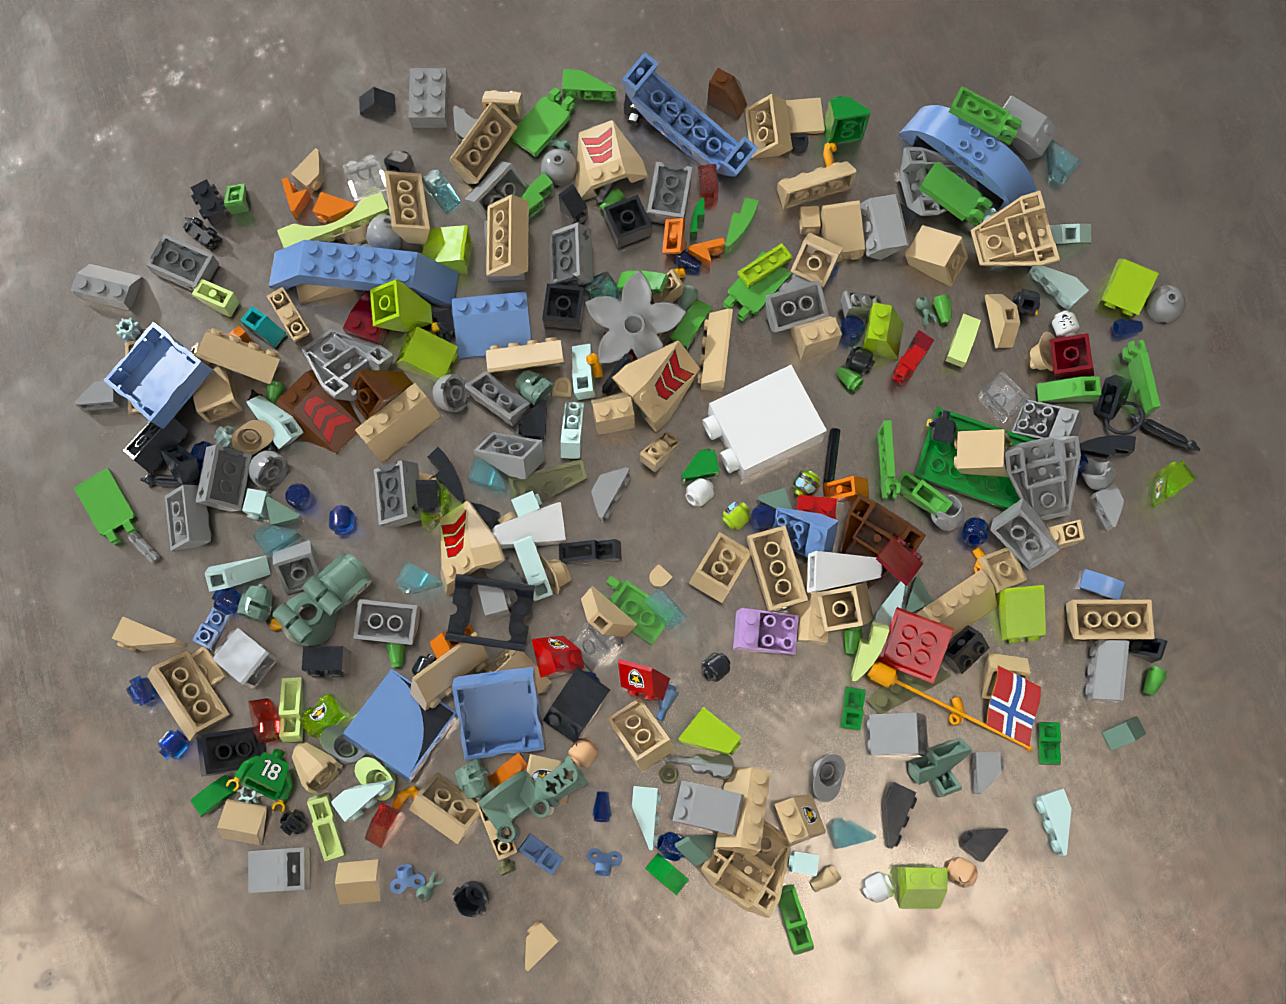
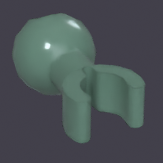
[547,135,572,152]
[916,296,937,326]
[416,871,445,902]

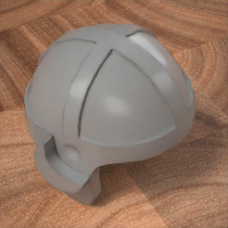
[1082,458,1117,490]
[931,495,965,531]

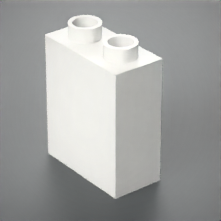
[702,365,827,480]

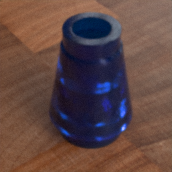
[674,250,702,272]
[1113,318,1143,337]
[592,791,612,822]

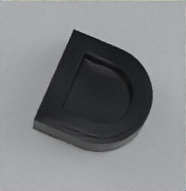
[790,134,809,154]

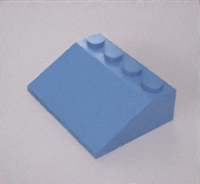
[452,292,532,359]

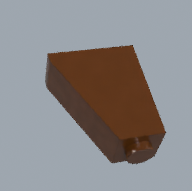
[707,68,747,120]
[352,370,413,420]

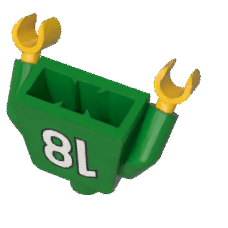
[226,749,292,813]

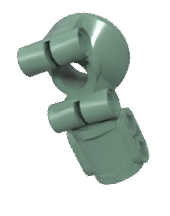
[272,553,372,646]
[478,755,589,843]

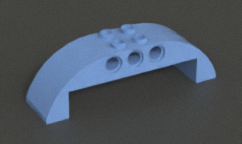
[621,52,758,176]
[899,105,1036,210]

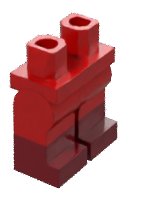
[892,330,934,385]

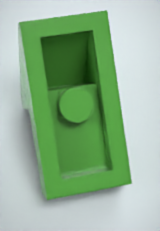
[224,183,249,214]

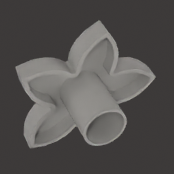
[585,270,686,363]

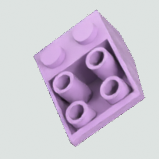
[733,608,799,655]

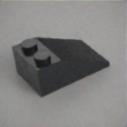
[542,667,610,743]
[196,726,265,777]

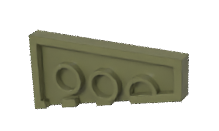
[508,460,587,502]
[866,666,951,714]

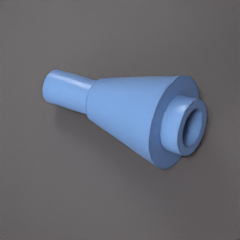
[656,684,679,721]

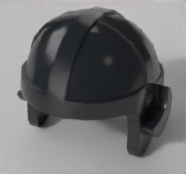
[452,881,489,917]

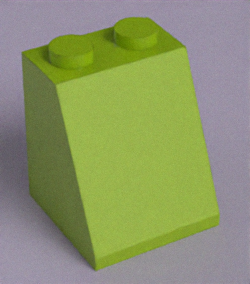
[420,225,472,275]
[1102,259,1159,317]
[370,279,432,333]
[862,302,904,360]
[394,326,458,382]
[996,585,1046,644]
[677,707,742,755]
[897,867,948,909]

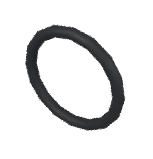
[1104,401,1145,435]

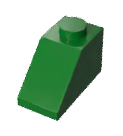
[681,449,720,483]
[645,853,690,896]

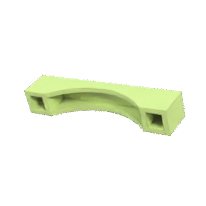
[277,190,390,248]

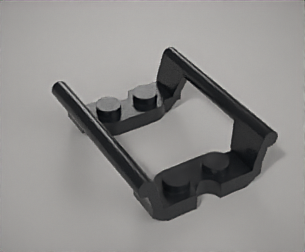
[445,574,535,652]

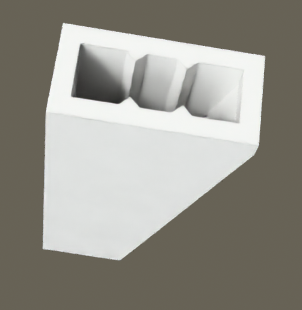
[491,502,566,549]
[807,551,883,593]

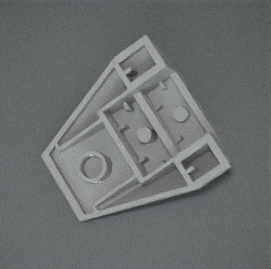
[899,147,979,216]
[302,329,394,401]
[1004,436,1081,521]

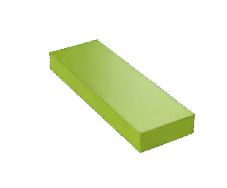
[737,243,793,288]

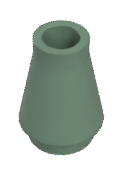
[679,285,699,314]

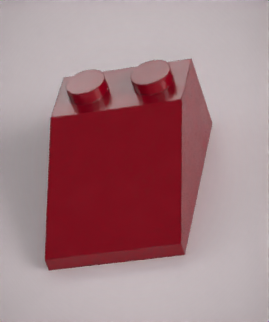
[343,291,390,346]
[876,536,923,586]

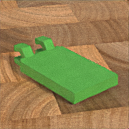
[948,86,1022,145]
[509,87,576,157]
[918,161,993,226]
[722,251,791,322]
[1122,340,1161,418]
[878,420,901,499]
[74,468,139,546]
[599,576,674,646]

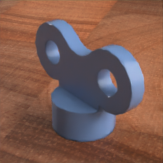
[587,848,622,876]
[390,864,425,894]

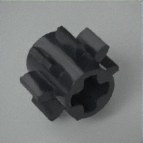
[280,809,305,836]

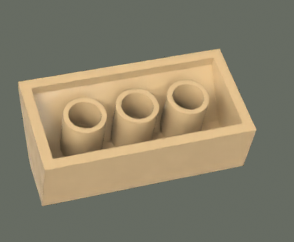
[450,102,517,184]
[776,161,857,209]
[384,171,430,244]
[486,194,529,276]
[698,309,733,392]
[195,328,282,384]
[486,337,564,373]
[355,383,441,464]
[747,526,808,612]
[788,563,829,645]
[916,569,998,638]
[1066,600,1155,639]
[410,632,488,711]
[147,650,230,741]
[715,767,771,856]

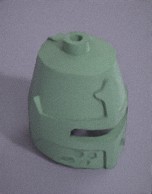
[515,370,554,406]
[237,584,273,623]
[454,758,490,801]

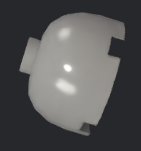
[541,149,577,187]
[366,215,403,250]
[1146,285,1186,323]
[432,374,470,412]
[249,451,288,490]

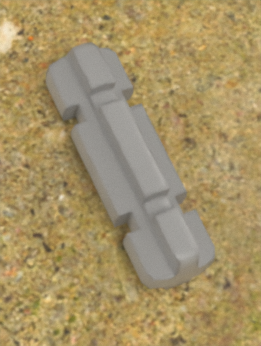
[128,531,160,563]

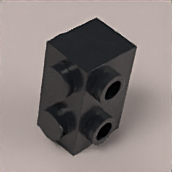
[190,179,229,226]
[944,625,990,674]

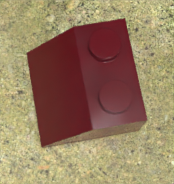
[1050,333,1094,378]

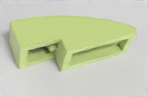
[945,313,981,368]
[851,621,889,681]
[279,677,304,743]
[307,792,344,861]

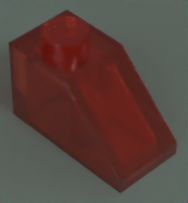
[697,164,718,203]
[248,698,280,743]
[364,802,403,849]

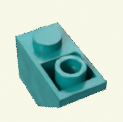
[240,306,287,348]

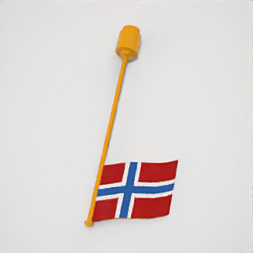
[867,662,1041,752]

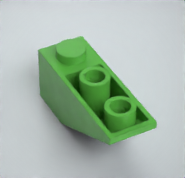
[562,69,616,101]
[1037,377,1101,403]

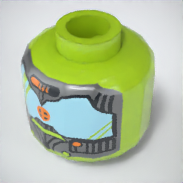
[792,469,821,496]
[722,501,751,530]

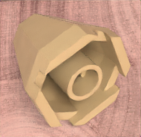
[292,742,343,794]

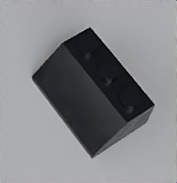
[123,417,189,474]

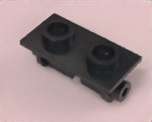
[183,217,222,249]

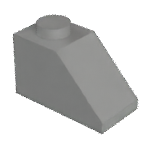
[75,378,120,410]
[1089,484,1124,531]
[972,752,1004,794]

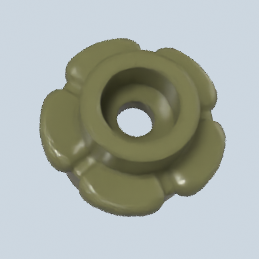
[659,764,679,784]
[496,859,516,876]

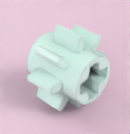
[116,317,141,342]
[213,425,236,448]
[237,785,264,804]

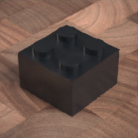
[604,194,652,248]
[542,283,585,330]
[302,646,351,678]

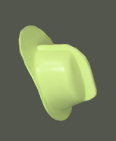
[354,757,396,800]

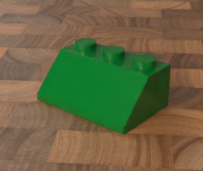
[824,96,871,144]

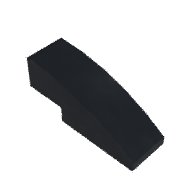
[1079,435,1136,460]
[427,447,466,504]
[559,539,622,563]

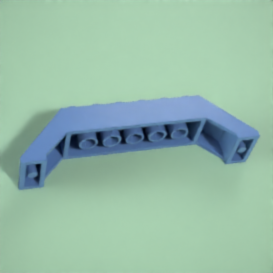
[269,240,459,308]

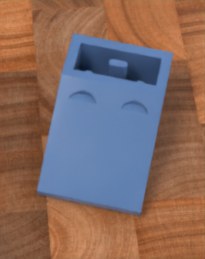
[773,507,839,557]

